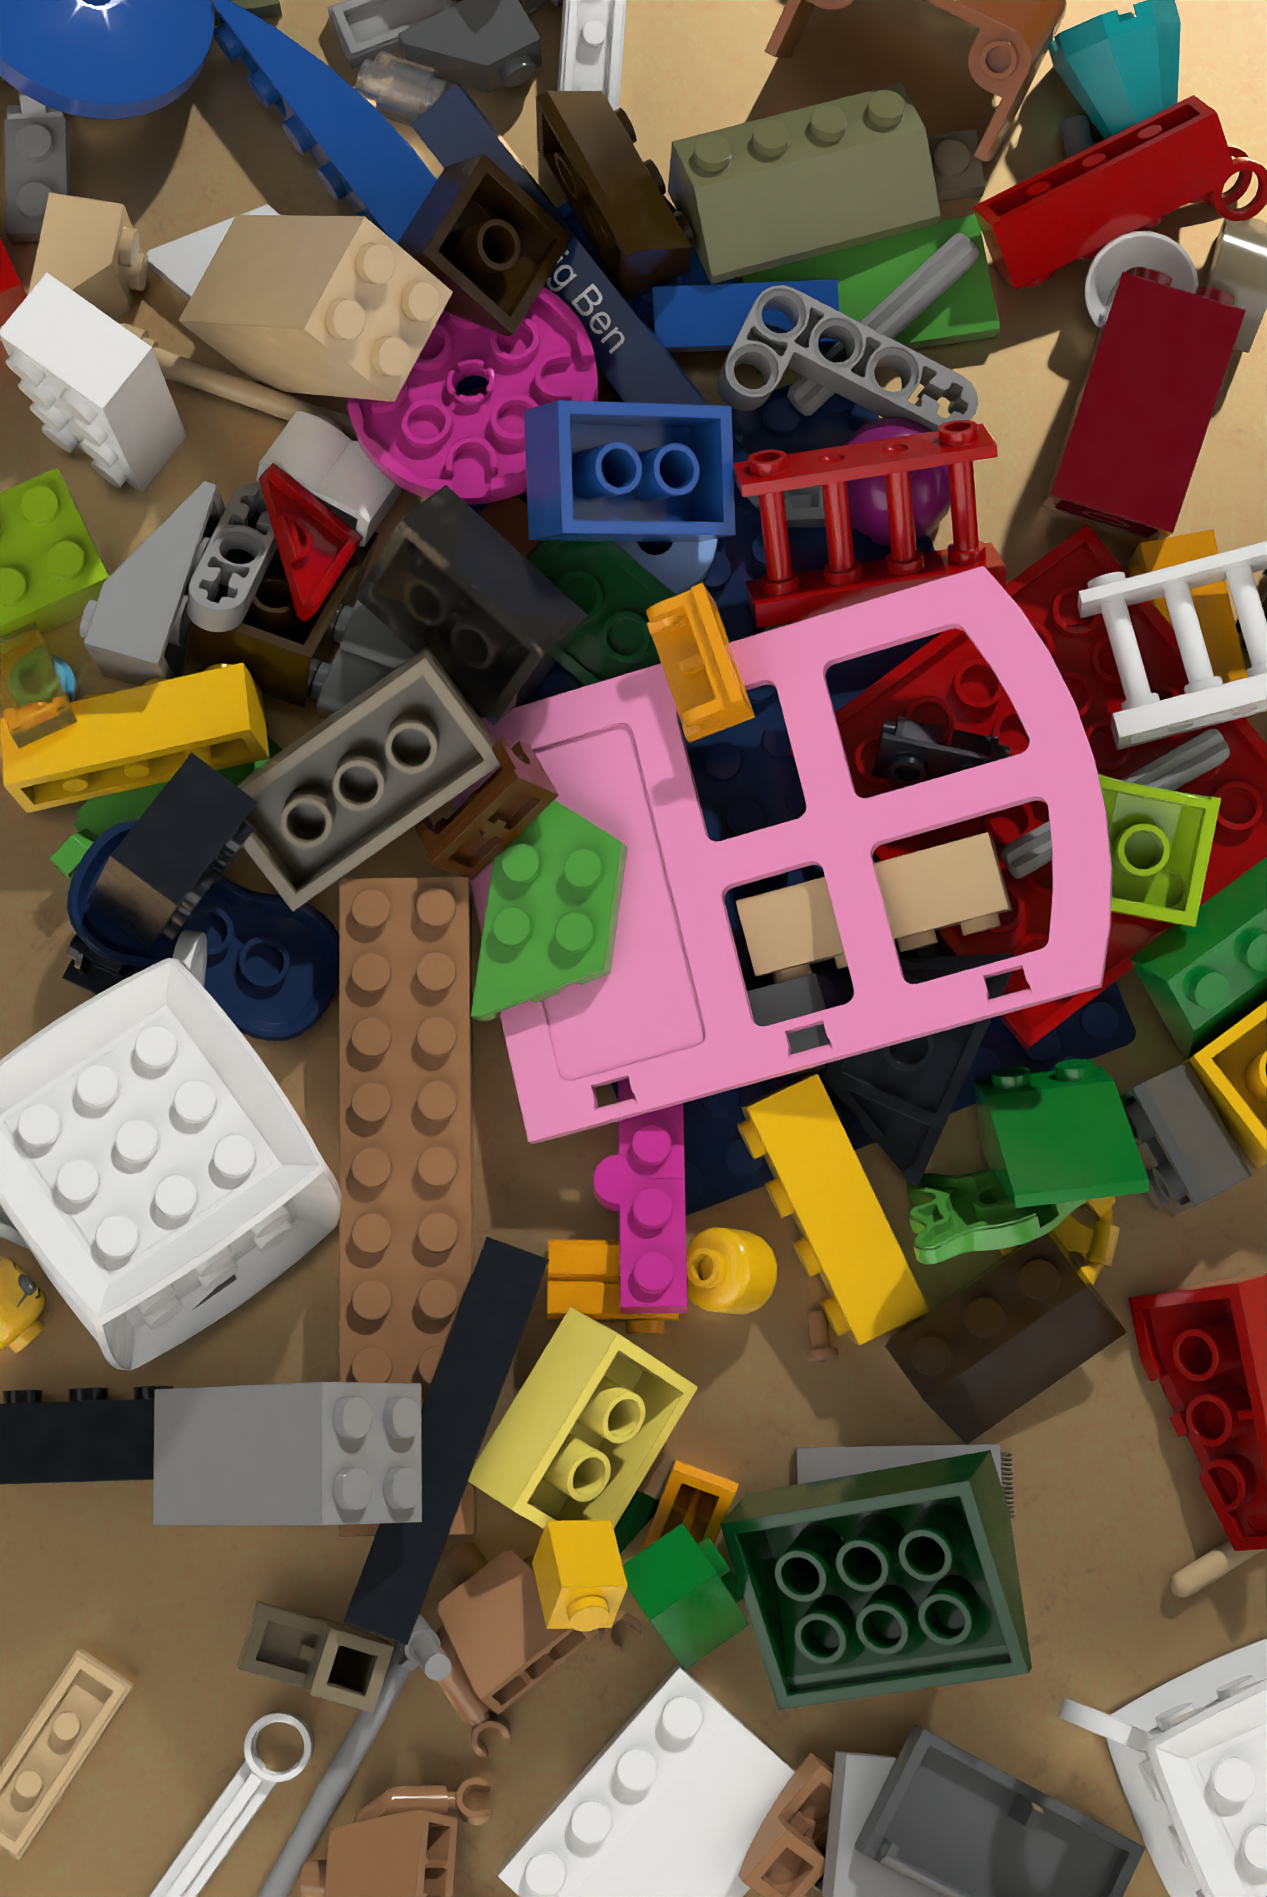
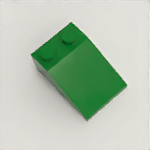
[974,1059,1149,1208]

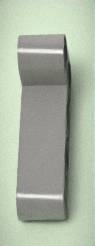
[717,285,978,431]

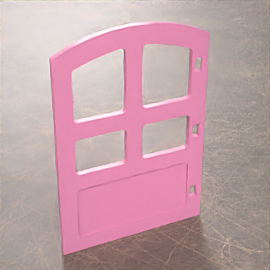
[451,566,1112,1145]

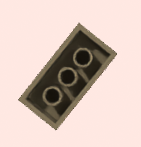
[235,646,500,911]

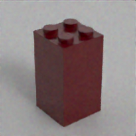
[1041,267,1246,540]

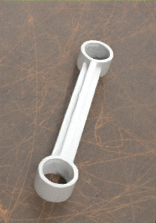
[148,1710,315,1897]

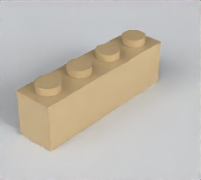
[736,832,1012,984]

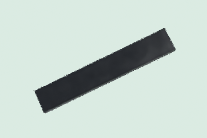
[343,1237,550,1645]

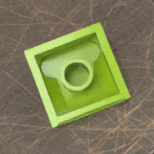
[1098,774,1221,927]

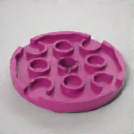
[347,286,599,504]

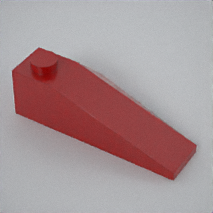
[1128,1273,1267,1551]

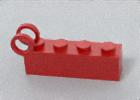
[972,95,1267,290]

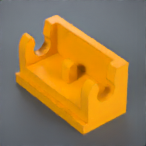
[646,583,755,743]

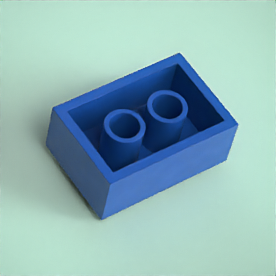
[524,400,736,542]

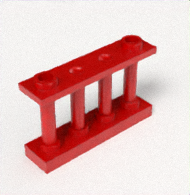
[733,420,1007,628]

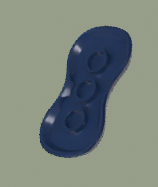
[67,820,339,1041]

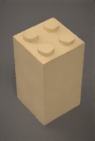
[178,215,453,402]

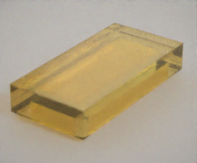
[0,621,78,749]

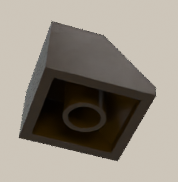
[397,154,573,336]

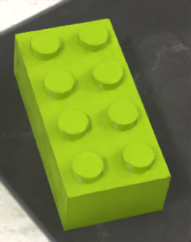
[0,467,110,653]

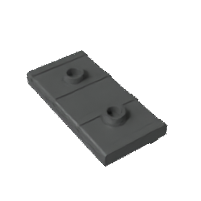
[855,1725,1146,1897]

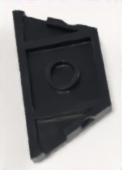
[823,953,1016,1186]

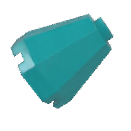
[1048,0,1181,139]

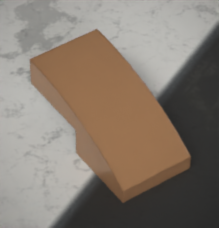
[738,1753,834,1897]

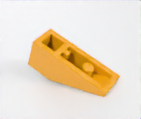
[1124,529,1249,719]

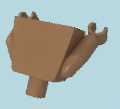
[436,1542,642,1758]
[299,1777,493,1897]

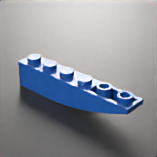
[212,0,437,244]

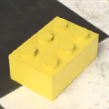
[468,1307,698,1529]

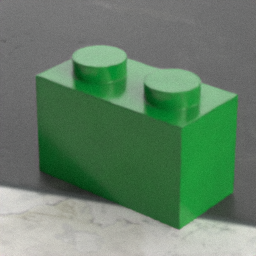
[623,1523,750,1670]

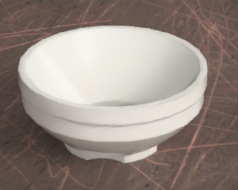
[1084,231,1199,328]

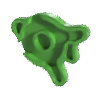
[907,1168,1087,1264]

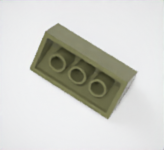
[668,83,941,284]

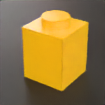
[532,1520,628,1631]

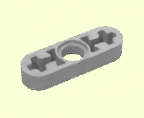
[187,483,278,632]

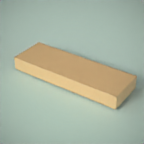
[0,1649,135,1861]

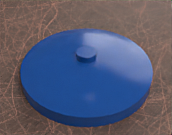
[0,0,214,119]

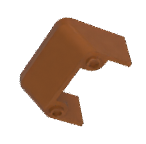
[764,0,1067,162]

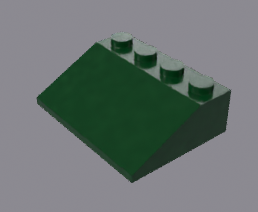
[720,1450,1032,1710]

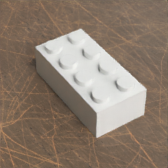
[0,272,187,493]

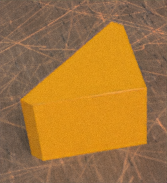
[640,1460,738,1552]

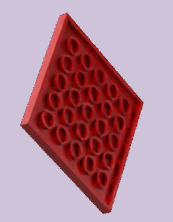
[789,524,1267,1050]

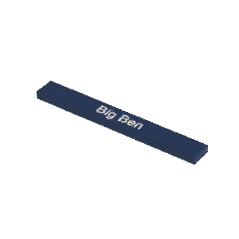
[411,83,749,488]

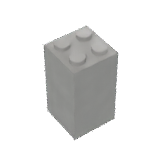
[153,1382,422,1526]

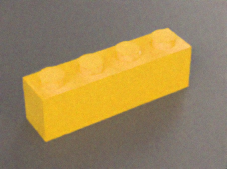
[0,663,269,813]
[737,1073,930,1346]

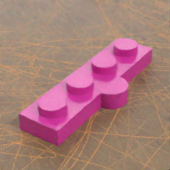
[593,1078,687,1314]

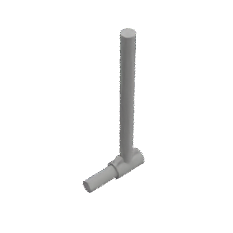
[257,1614,451,1897]

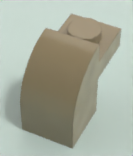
[1203,218,1267,353]
[236,1600,394,1713]

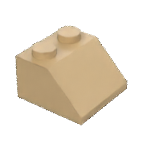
[28,192,149,321]

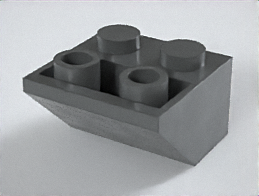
[1120,1061,1252,1217]

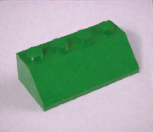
[1129,857,1267,1058]

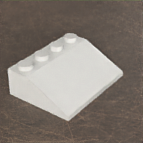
[498,1663,796,1897]

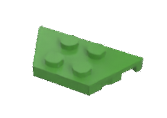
[471,800,627,1022]

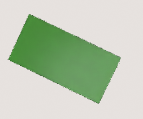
[740,215,1000,374]

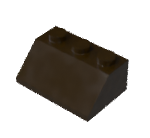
[536,91,696,302]
[885,1230,1127,1445]

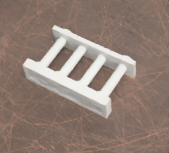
[1077,541,1267,750]

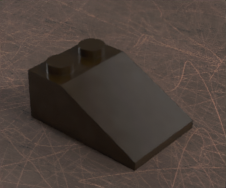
[186,512,378,708]

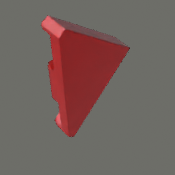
[259,463,363,622]

